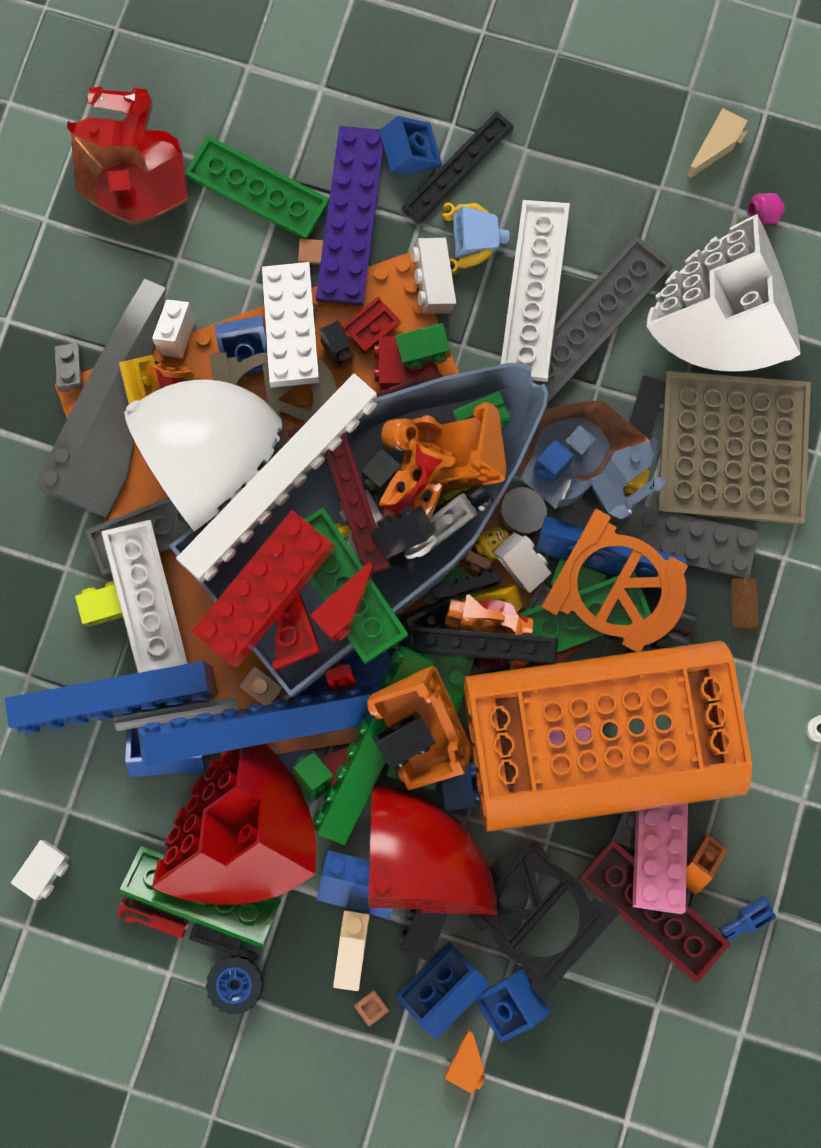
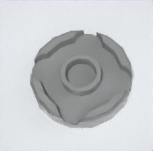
[499,487,547,535]

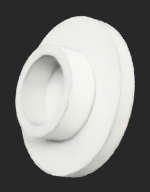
[404,535,437,559]

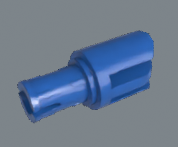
[719,896,777,942]

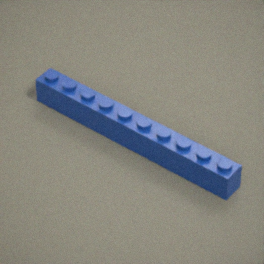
[138,682,381,766]

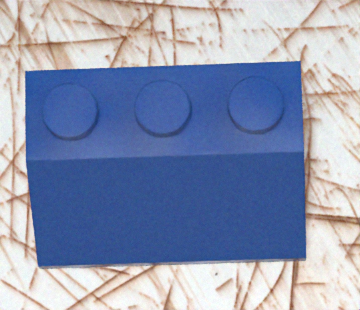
[125,718,205,777]
[317,850,392,919]
[395,942,490,1040]

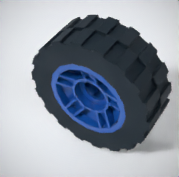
[206,956,264,1015]

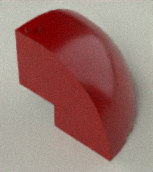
[152,744,316,905]
[369,785,498,915]

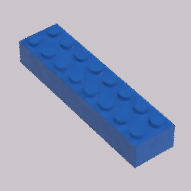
[5,661,217,734]

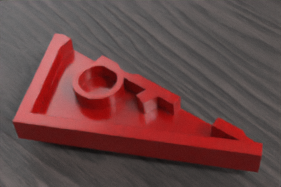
[272,591,322,670]

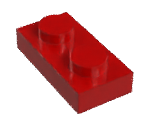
[324,664,359,692]

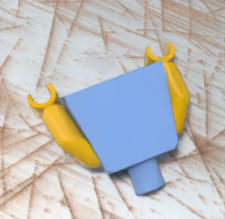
[442,203,509,276]

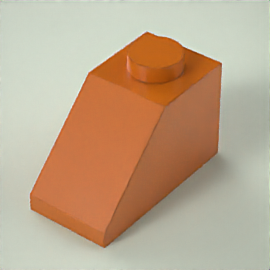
[686,834,728,895]
[444,1029,486,1094]

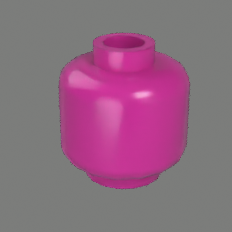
[747,193,785,225]

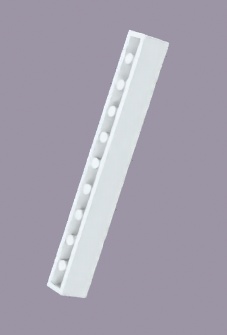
[176,373,377,583]

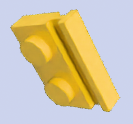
[119,355,155,404]

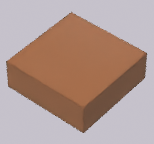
[298,239,323,265]
[354,990,390,1026]

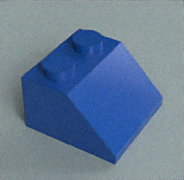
[379,116,442,175]
[215,316,268,376]
[475,968,551,1043]

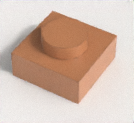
[465,551,492,574]

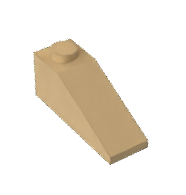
[687,108,748,178]
[333,910,370,991]

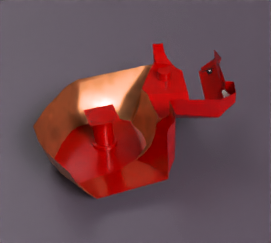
[67,87,187,225]

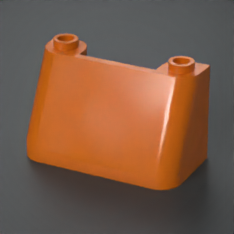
[401,402,507,493]
[367,666,472,790]

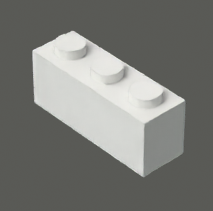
[411,238,456,314]

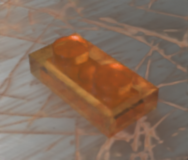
[730,578,759,628]

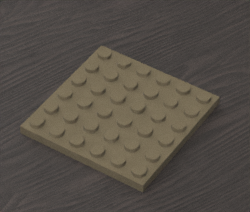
[658,371,811,525]

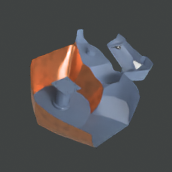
[516,401,666,520]

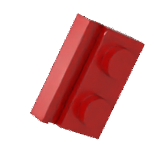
[342,296,401,354]

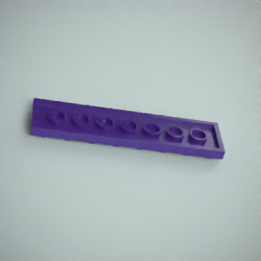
[316,126,384,306]

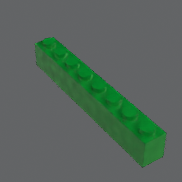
[313,646,434,845]

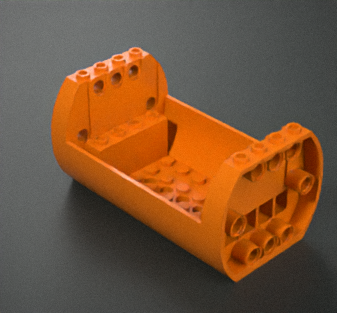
[464,641,752,832]

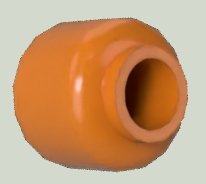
[381,418,419,452]

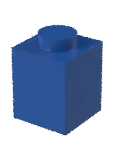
[534,440,574,484]

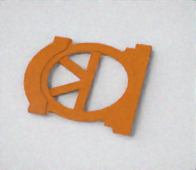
[542,509,688,652]

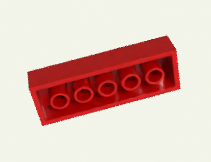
[191,510,337,667]

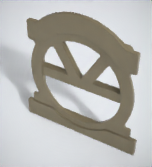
[209,352,337,449]

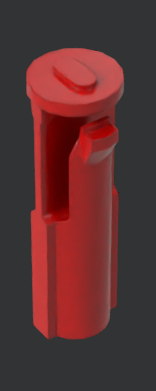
[117,897,188,939]

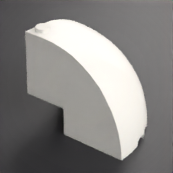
[647,214,801,371]
[124,380,282,531]

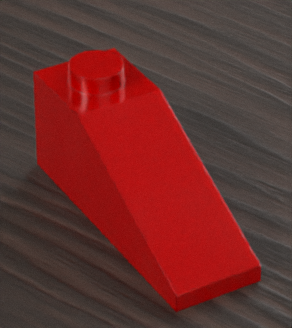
[311,562,374,642]

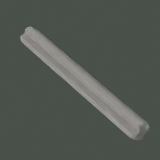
[114,696,239,731]

